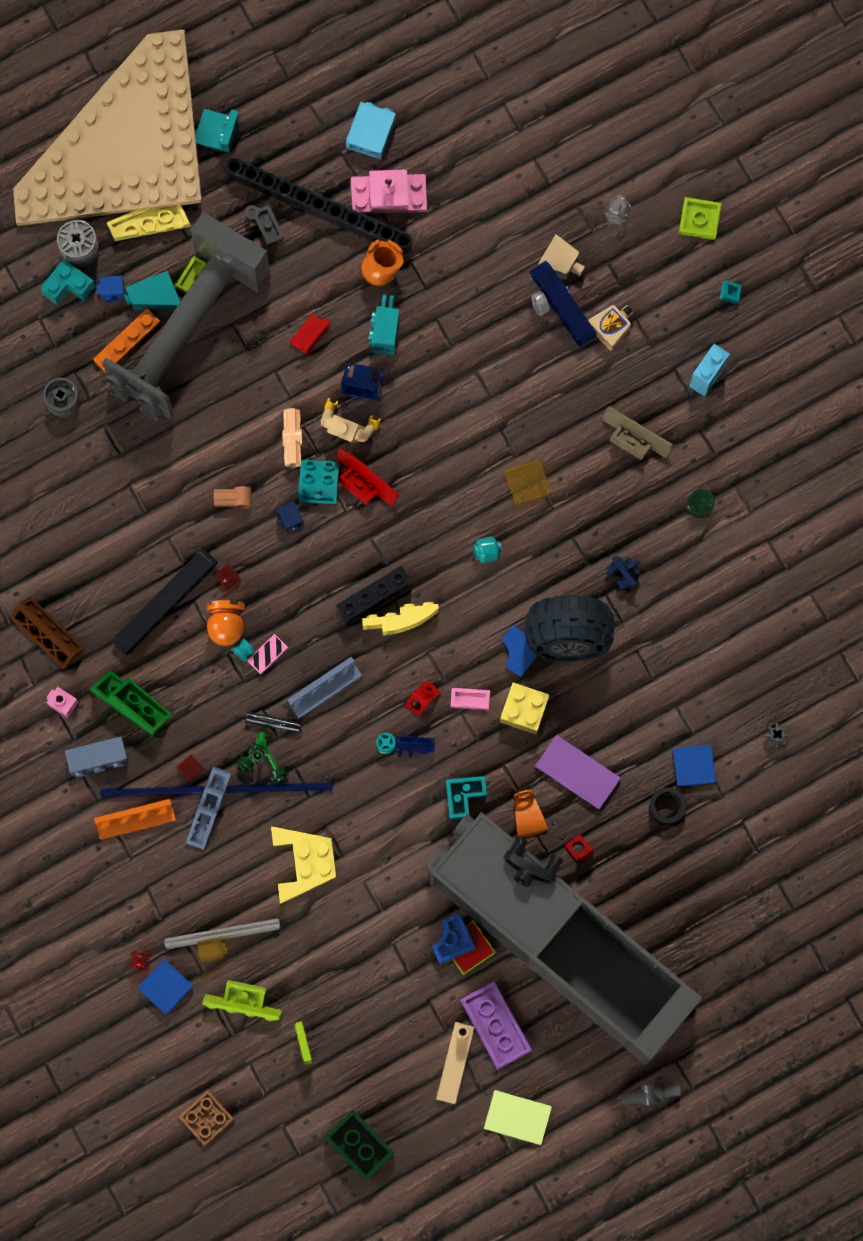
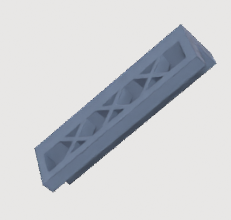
[287,657,363,719]

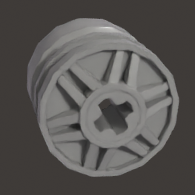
[57,220,99,267]

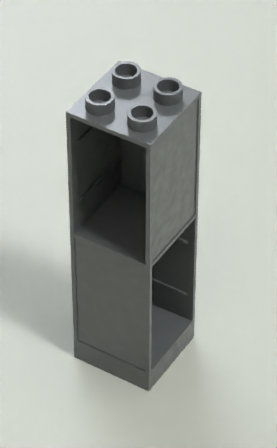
[427,812,702,1066]

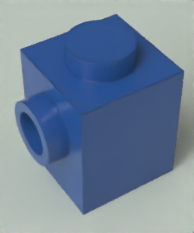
[97,276,125,303]

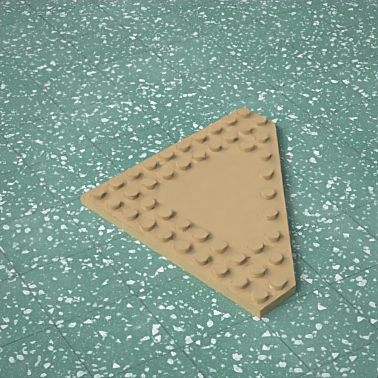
[13,30,202,226]

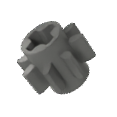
[764,723,789,748]

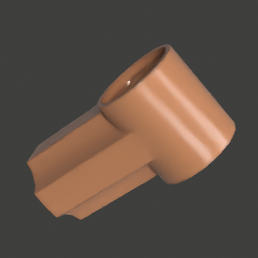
[214,486,251,509]

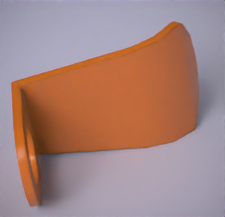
[514,790,548,837]

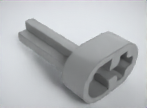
[531,286,571,316]

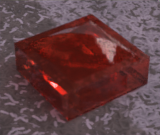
[213,564,240,591]
[177,754,204,782]

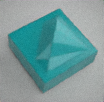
[720,280,742,304]

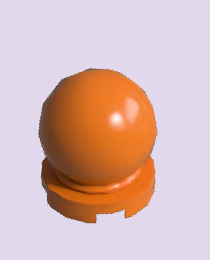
[361,240,404,286]
[206,600,245,646]

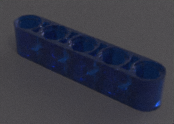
[529,260,597,347]

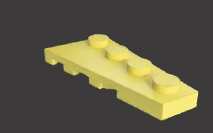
[107,205,191,241]

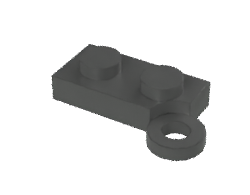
[244,205,285,247]

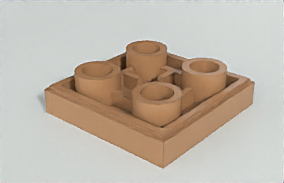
[179,1090,235,1146]

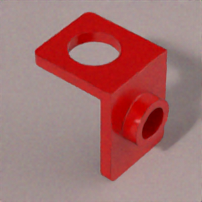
[405,681,441,717]
[565,834,595,863]

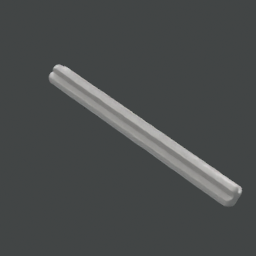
[164,919,280,949]

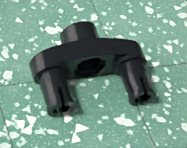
[503,836,563,887]

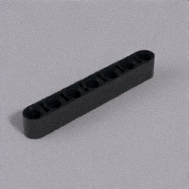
[112,549,218,656]

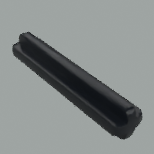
[245,712,302,733]

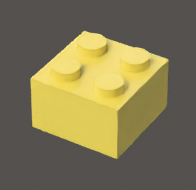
[500,683,549,735]

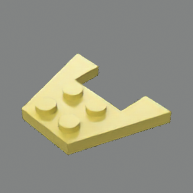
[271,827,336,904]

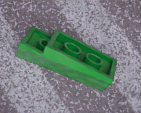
[90,671,172,737]

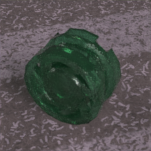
[687,489,715,518]

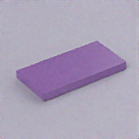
[535,735,621,810]
[460,981,532,1070]

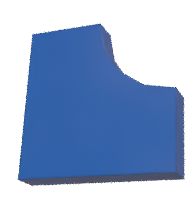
[501,625,537,678]
[432,913,476,965]

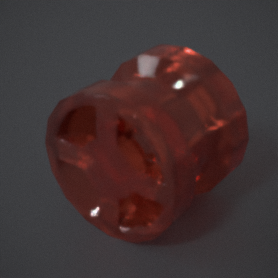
[128,951,150,971]

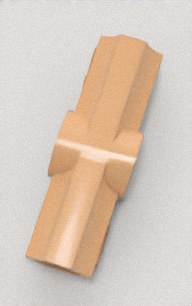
[283,408,302,468]

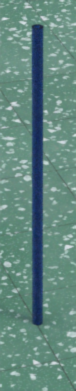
[100,782,333,797]

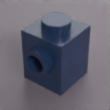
[277,500,304,533]

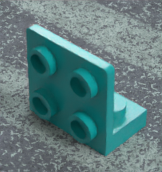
[196,109,240,153]
[299,460,339,504]

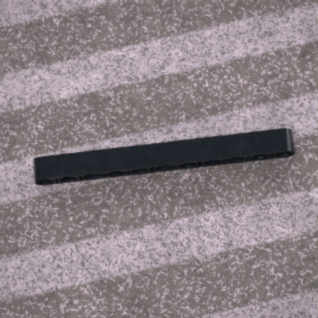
[226,158,412,254]

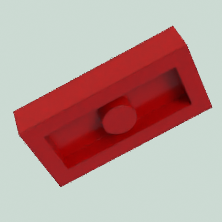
[289,313,330,356]

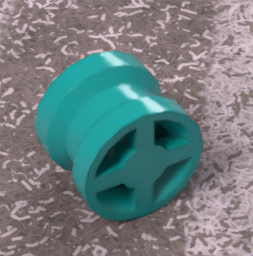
[231,638,256,662]
[376,733,396,754]

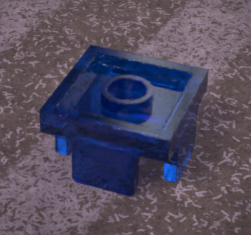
[341,364,383,401]

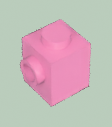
[47,686,79,718]

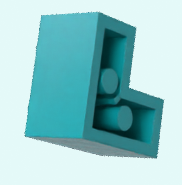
[41,259,95,305]
[446,776,487,822]

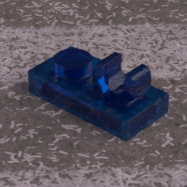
[396,736,435,758]

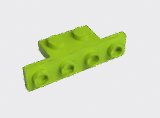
[202,980,282,1021]

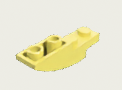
[362,602,439,636]

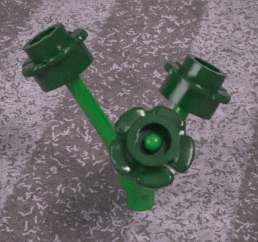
[237,732,289,784]

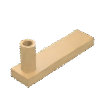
[436,1022,474,1104]

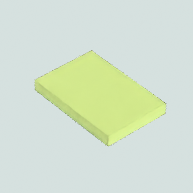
[484,1090,552,1145]

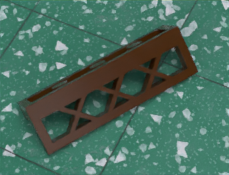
[10,597,85,669]

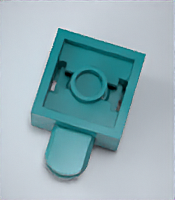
[369,294,400,356]

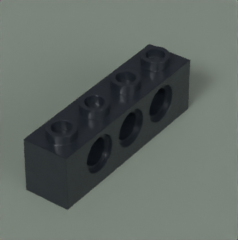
[336,565,412,625]

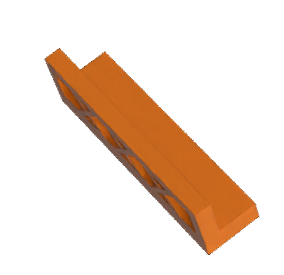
[94,799,176,840]

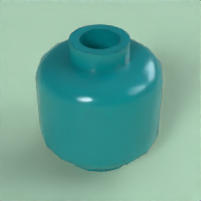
[473,537,502,563]

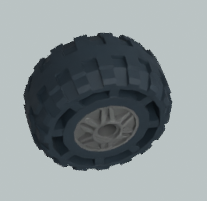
[525,595,614,662]

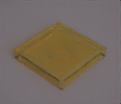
[504,458,552,506]

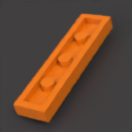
[93,309,161,373]

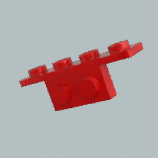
[335,447,399,506]

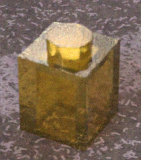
[197,938,227,964]

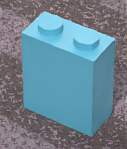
[346,102,396,160]
[689,344,730,397]

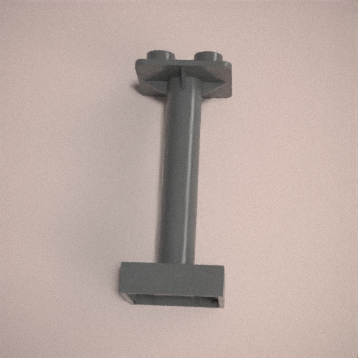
[102,212,270,421]

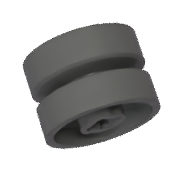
[43,378,80,417]

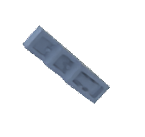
[186,767,231,849]

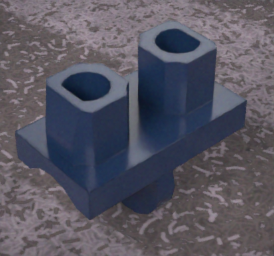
[606,556,640,590]

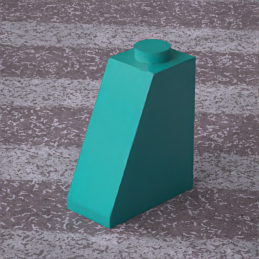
[124,271,180,311]

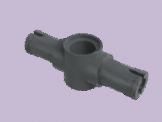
[621,1083,681,1106]

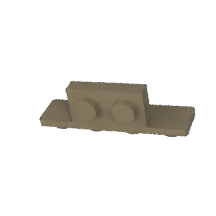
[602,406,673,460]

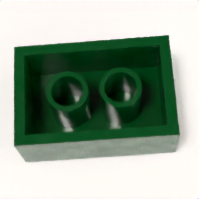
[324,1110,395,1182]

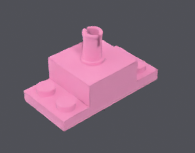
[351,170,427,214]

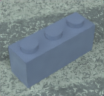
[65,736,128,778]

